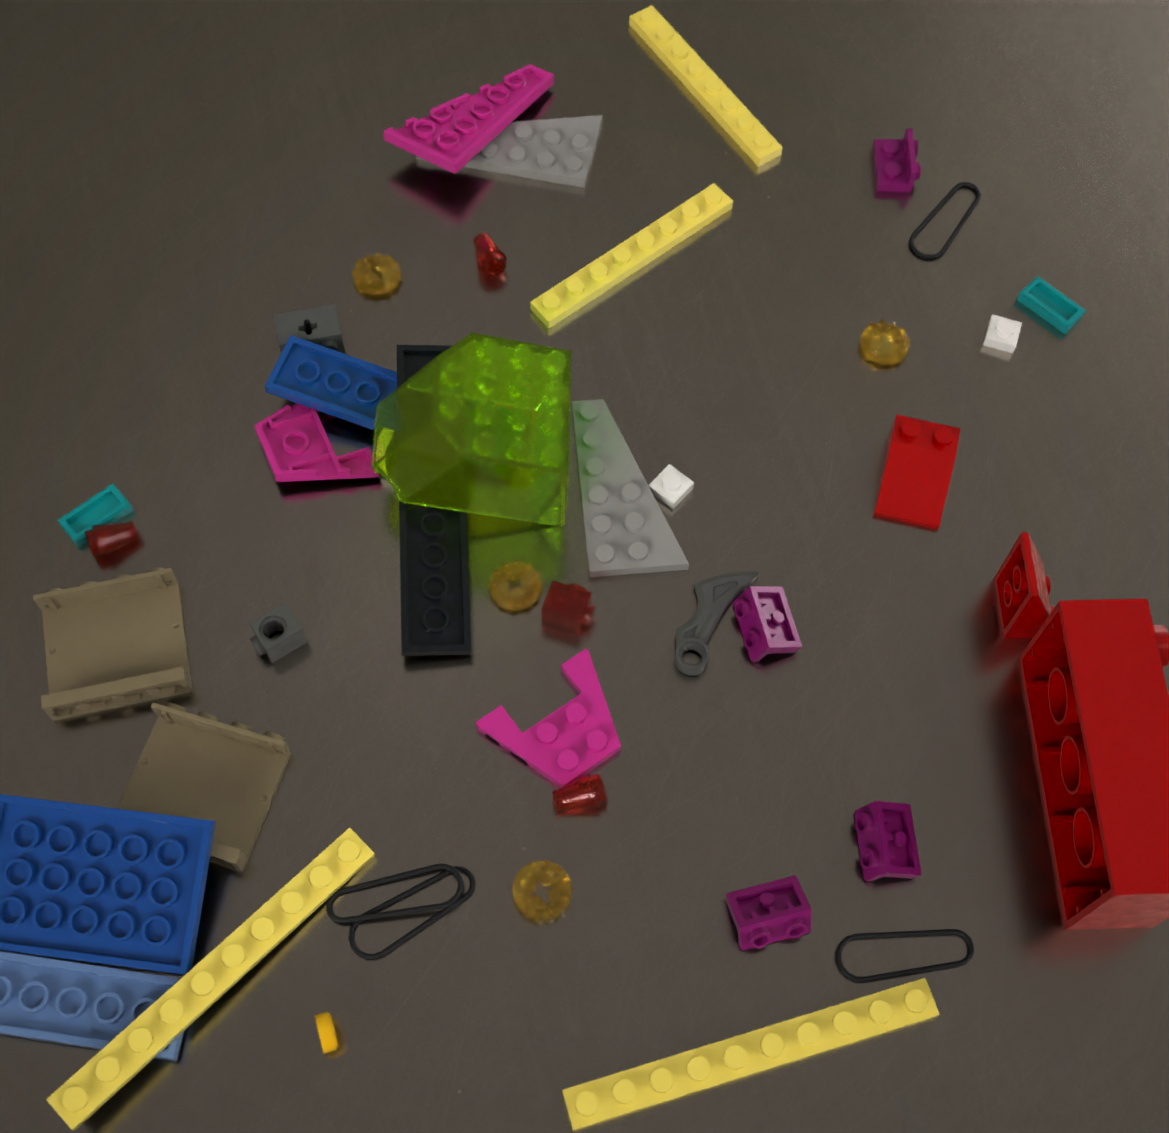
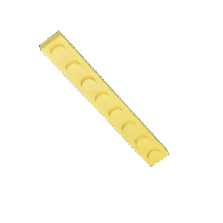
[629,5,783,167]
[530,183,733,329]

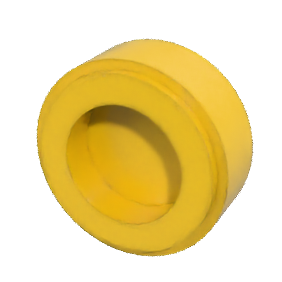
[314,1011,338,1054]

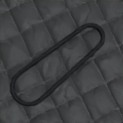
[909,182,981,259]
[326,864,463,923]
[348,866,475,959]
[836,929,974,983]

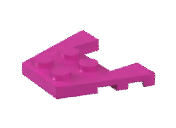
[254,403,380,482]
[475,649,621,790]

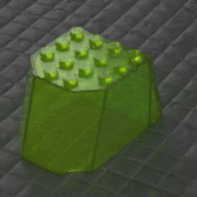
[371,332,571,527]

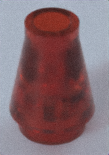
[473,233,507,277]
[84,520,138,557]
[552,772,608,812]

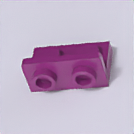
[872,128,921,192]
[733,586,802,662]
[854,801,922,881]
[726,875,812,950]

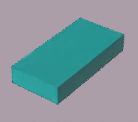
[1016,276,1086,334]
[57,483,134,548]

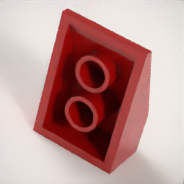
[874,414,961,530]
[994,532,1054,639]

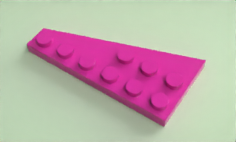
[383,64,554,174]

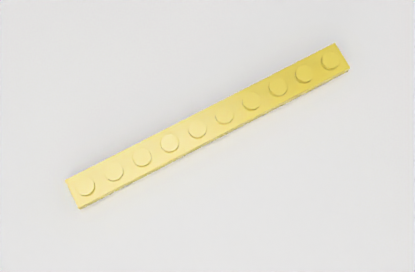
[46,827,375,1131]
[562,978,940,1131]

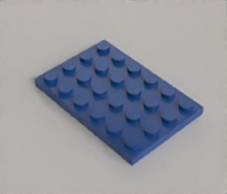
[0,794,216,975]

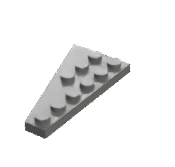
[416,115,603,188]
[572,399,689,577]

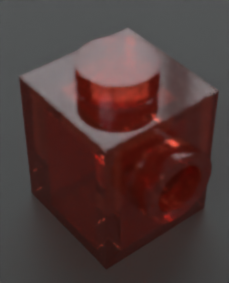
[541,580,596,635]

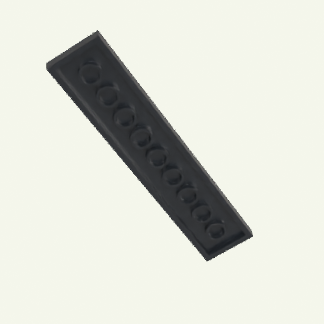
[396,345,471,656]

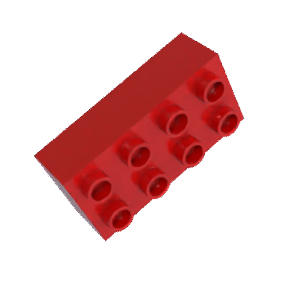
[1019,598,1169,930]

